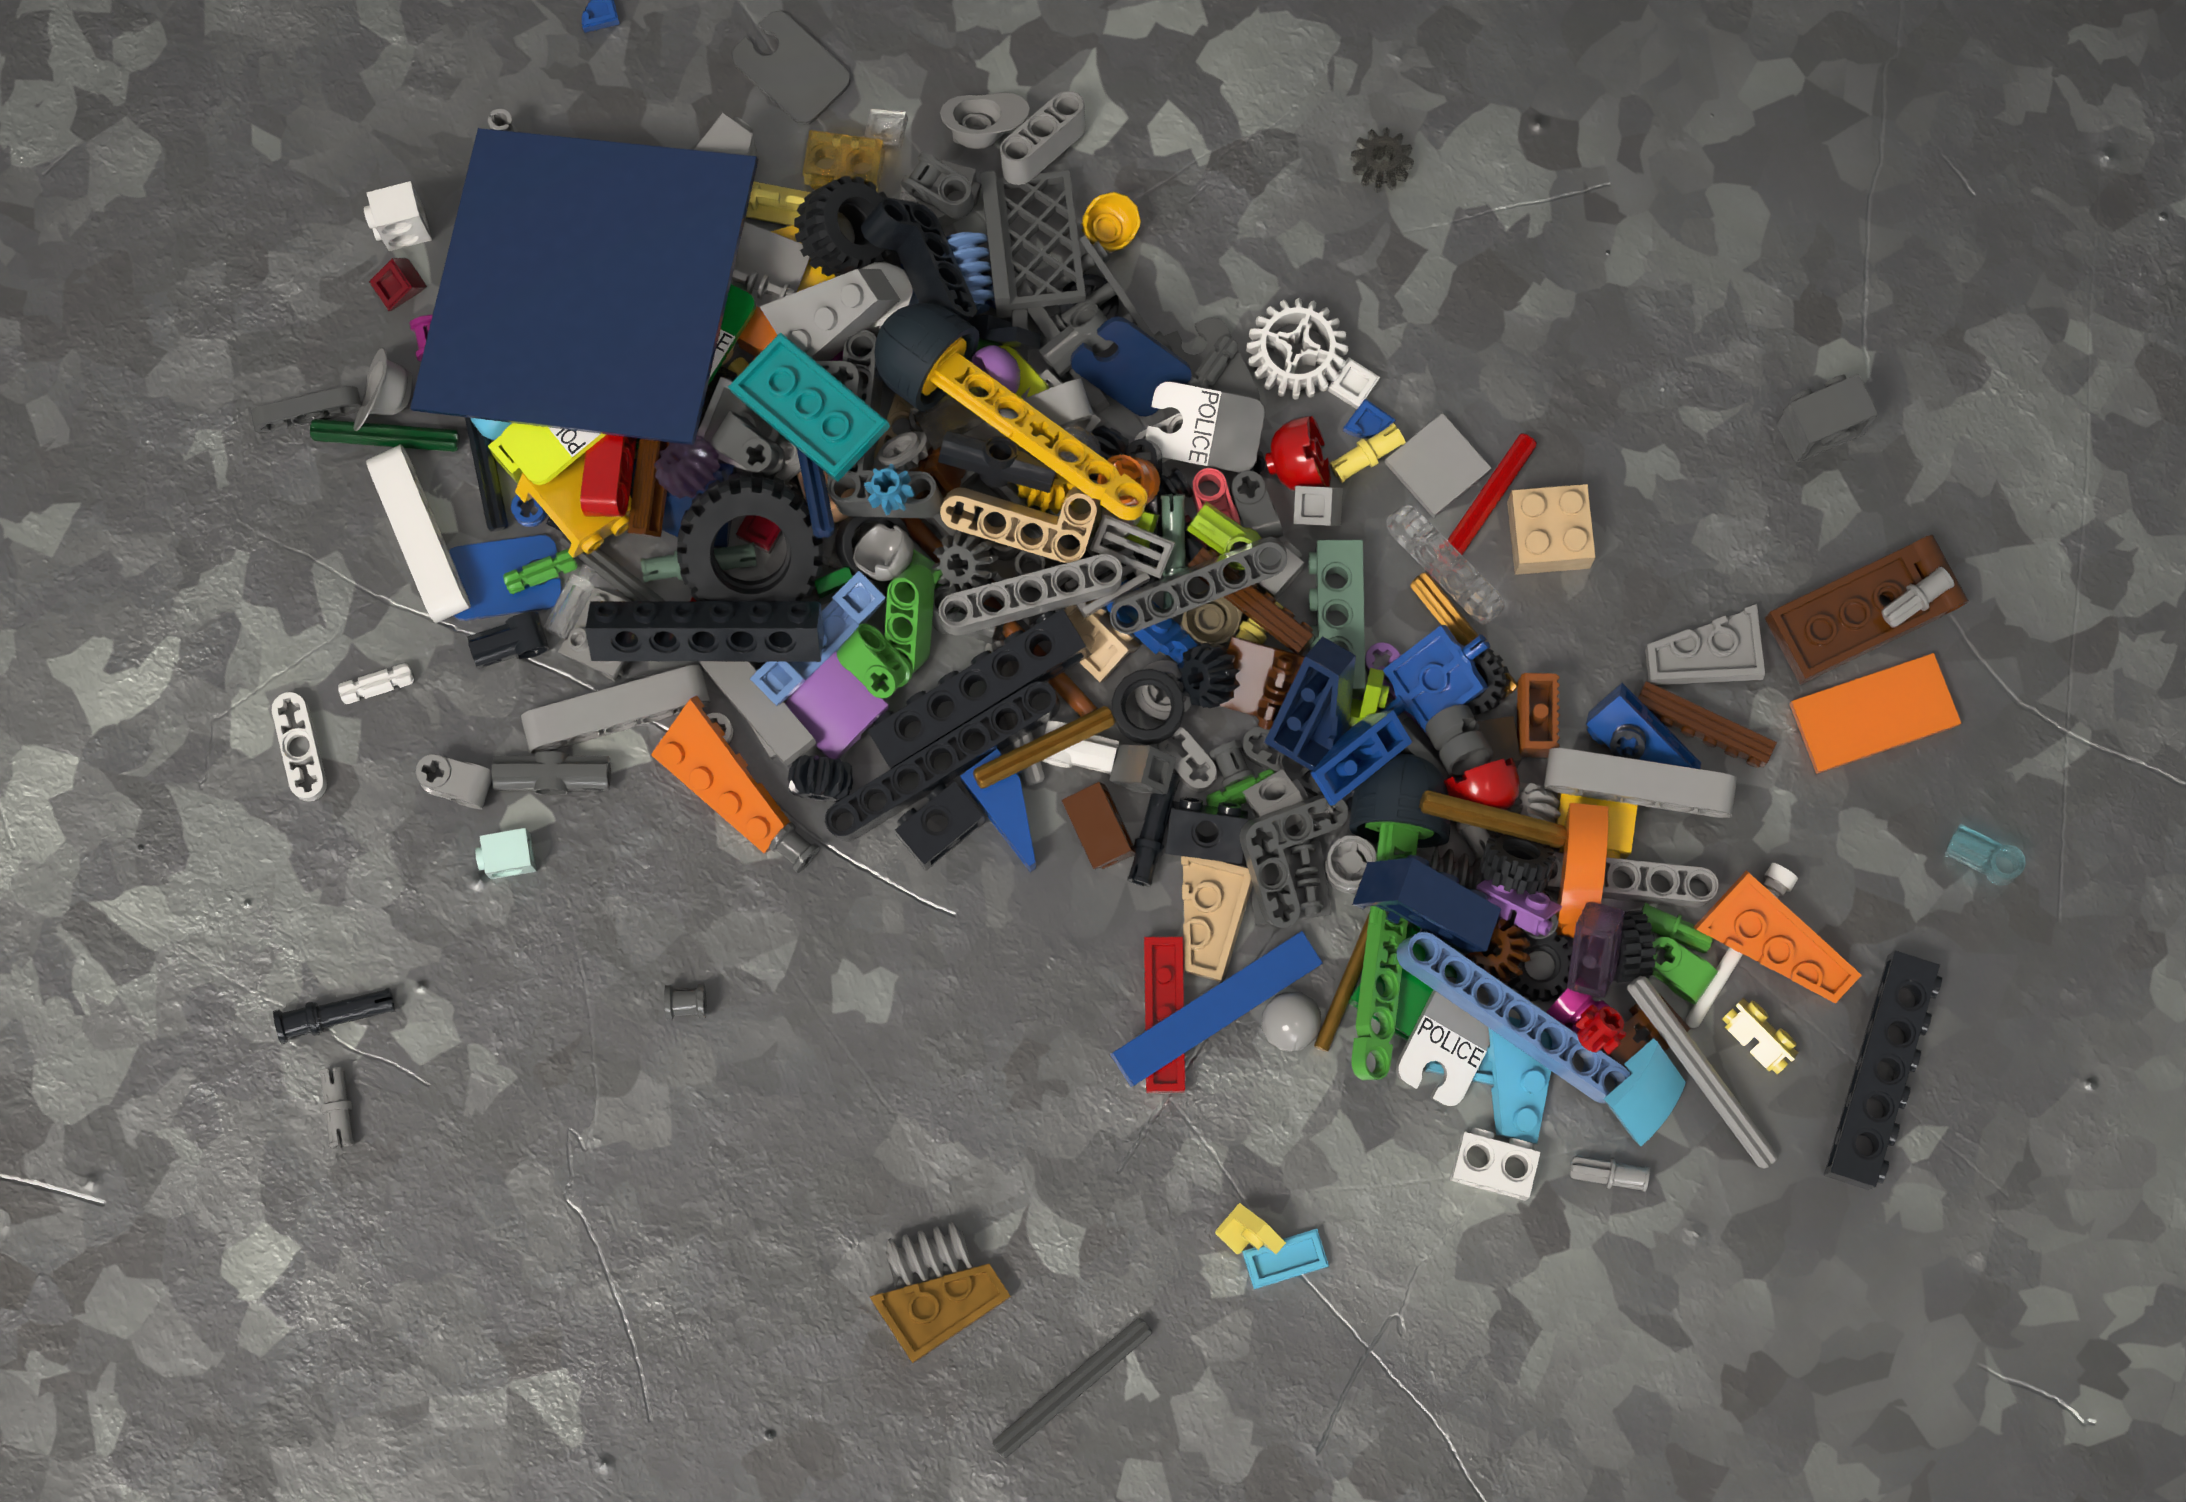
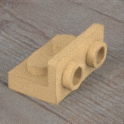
[1064,599,1140,682]

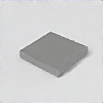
[1385,413,1492,518]

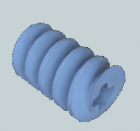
[946,232,994,315]

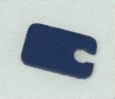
[1070,317,1192,417]

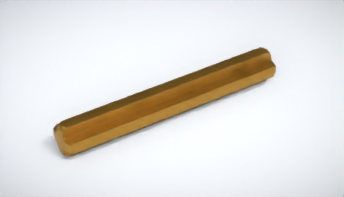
[1410,572,1518,697]
[973,706,1115,789]
[1419,790,1567,848]

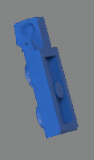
[1104,579,1197,664]

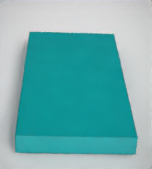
[728,332,890,482]

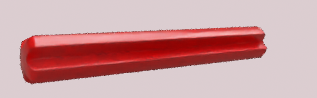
[1441,433,1537,562]

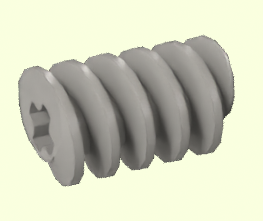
[886,1222,972,1289]

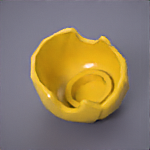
[1081,192,1141,253]

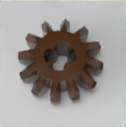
[1465,918,1531,983]

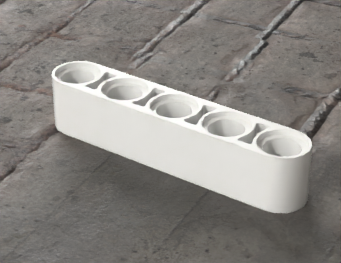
[366,444,471,623]

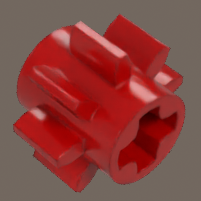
[1575,1004,1626,1054]

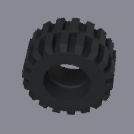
[794,176,892,277]

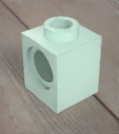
[475,828,537,880]

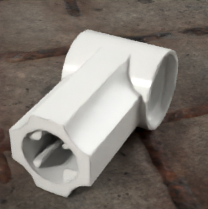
[1042,721,1119,774]

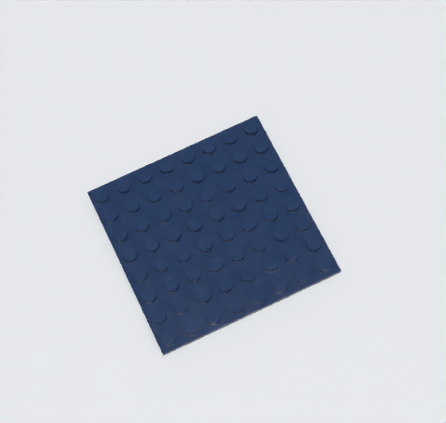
[410,128,759,445]

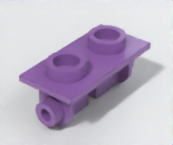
[1476,879,1562,936]

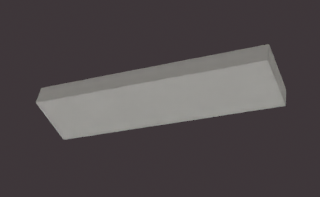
[697,661,817,767]

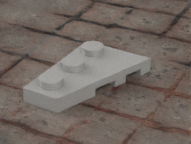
[1645,604,1765,685]

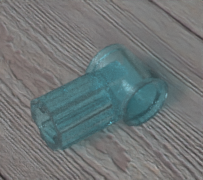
[1944,824,2026,886]

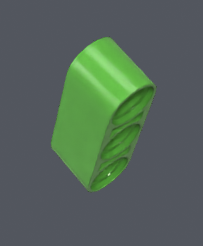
[884,564,935,674]

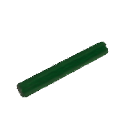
[310,419,460,452]

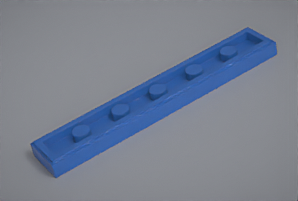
[1110,931,1323,1087]

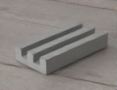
[1090,513,1175,578]
[1064,548,1150,618]

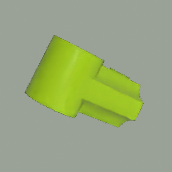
[1187,501,1261,570]

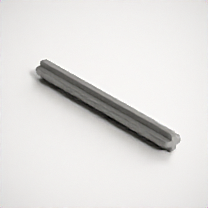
[1627,976,1778,1169]

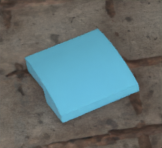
[1603,1038,1686,1146]

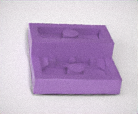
[785,652,889,759]

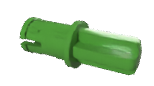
[1641,902,1714,953]

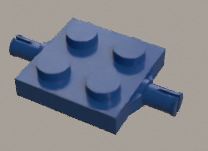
[1380,625,1490,732]

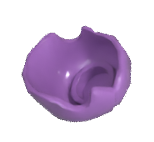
[972,345,1020,395]

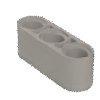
[1000,91,1086,185]

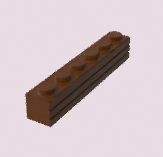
[627,439,673,538]
[1188,548,1315,655]
[1638,681,1777,768]

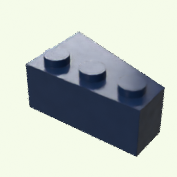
[1264,636,1356,771]
[1352,855,1501,953]

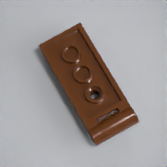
[1765,535,1969,685]

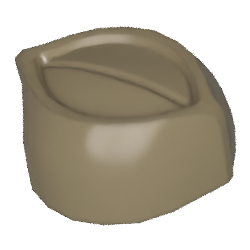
[1180,590,1243,645]

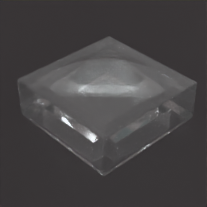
[863,109,908,150]

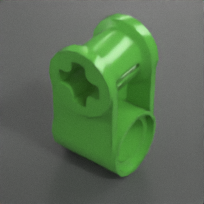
[837,623,912,699]
[1652,937,1718,1004]

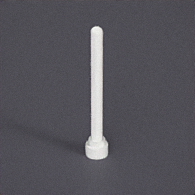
[1686,863,1798,1028]

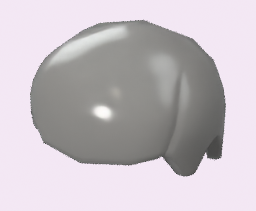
[853,524,914,581]
[1261,992,1321,1051]

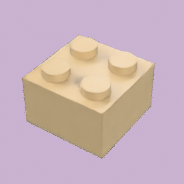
[1507,484,1596,575]

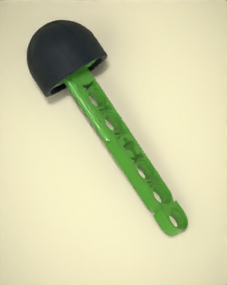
[1349,754,1451,1080]

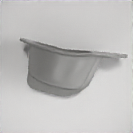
[940,93,1030,149]
[353,348,412,431]

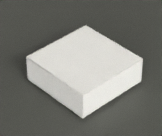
[1328,357,1380,409]

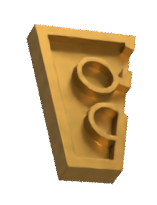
[870,1264,1011,1363]

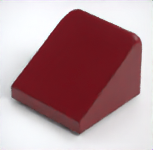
[369,258,427,311]

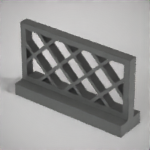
[980,170,1086,318]

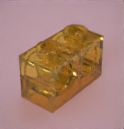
[803,130,885,193]

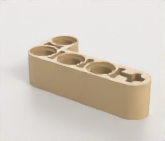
[940,486,1099,563]

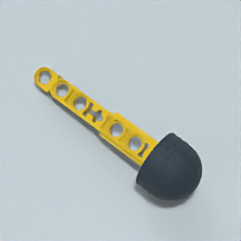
[874,303,1148,520]

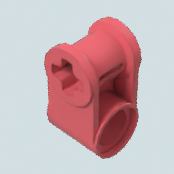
[1192,468,1241,545]

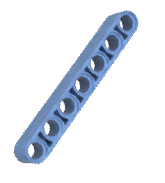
[1397,932,1631,1103]

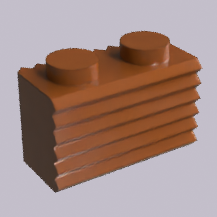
[1517,673,1560,758]

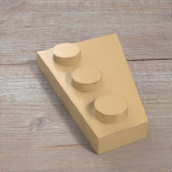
[1181,856,1253,982]

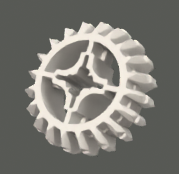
[1246,298,1348,400]

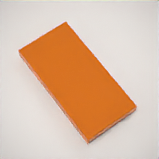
[1789,653,1962,774]

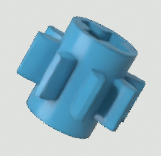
[864,464,915,515]

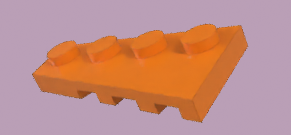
[651,695,790,853]
[1694,870,1862,1004]

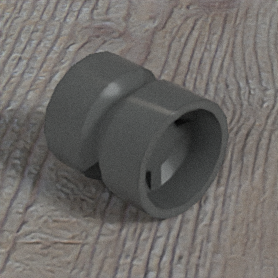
[1425,704,1493,778]

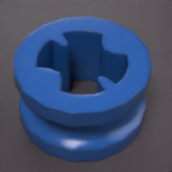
[511,494,547,527]

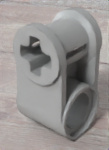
[416,754,492,809]

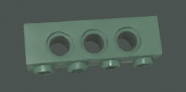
[1308,540,1365,697]

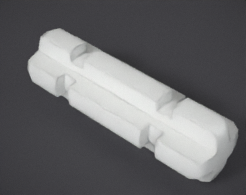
[338,663,414,704]

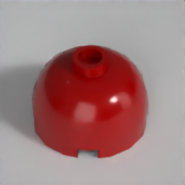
[1265,416,1331,491]
[1444,758,1520,810]

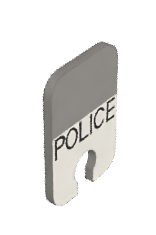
[1396,977,1490,1106]

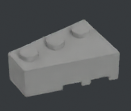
[760,269,900,361]

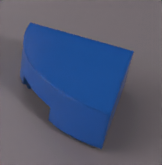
[582,0,620,33]
[1343,399,1396,438]

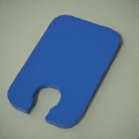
[449,535,562,621]

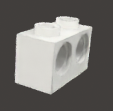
[364,181,432,251]
[1450,1128,1541,1201]

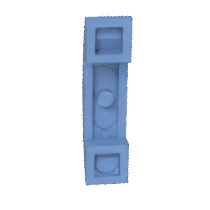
[750,571,887,706]

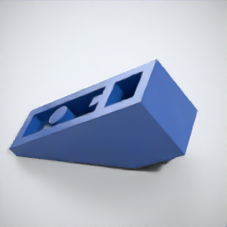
[1586,683,1701,769]
[1311,710,1412,806]
[960,749,1036,873]

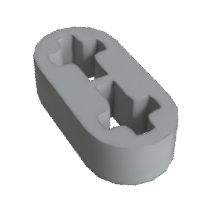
[1157,727,1217,792]

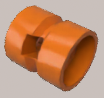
[1097,454,1160,506]

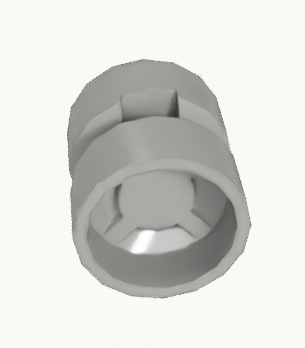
[1325,836,1377,893]

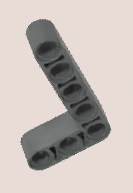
[827,329,943,518]

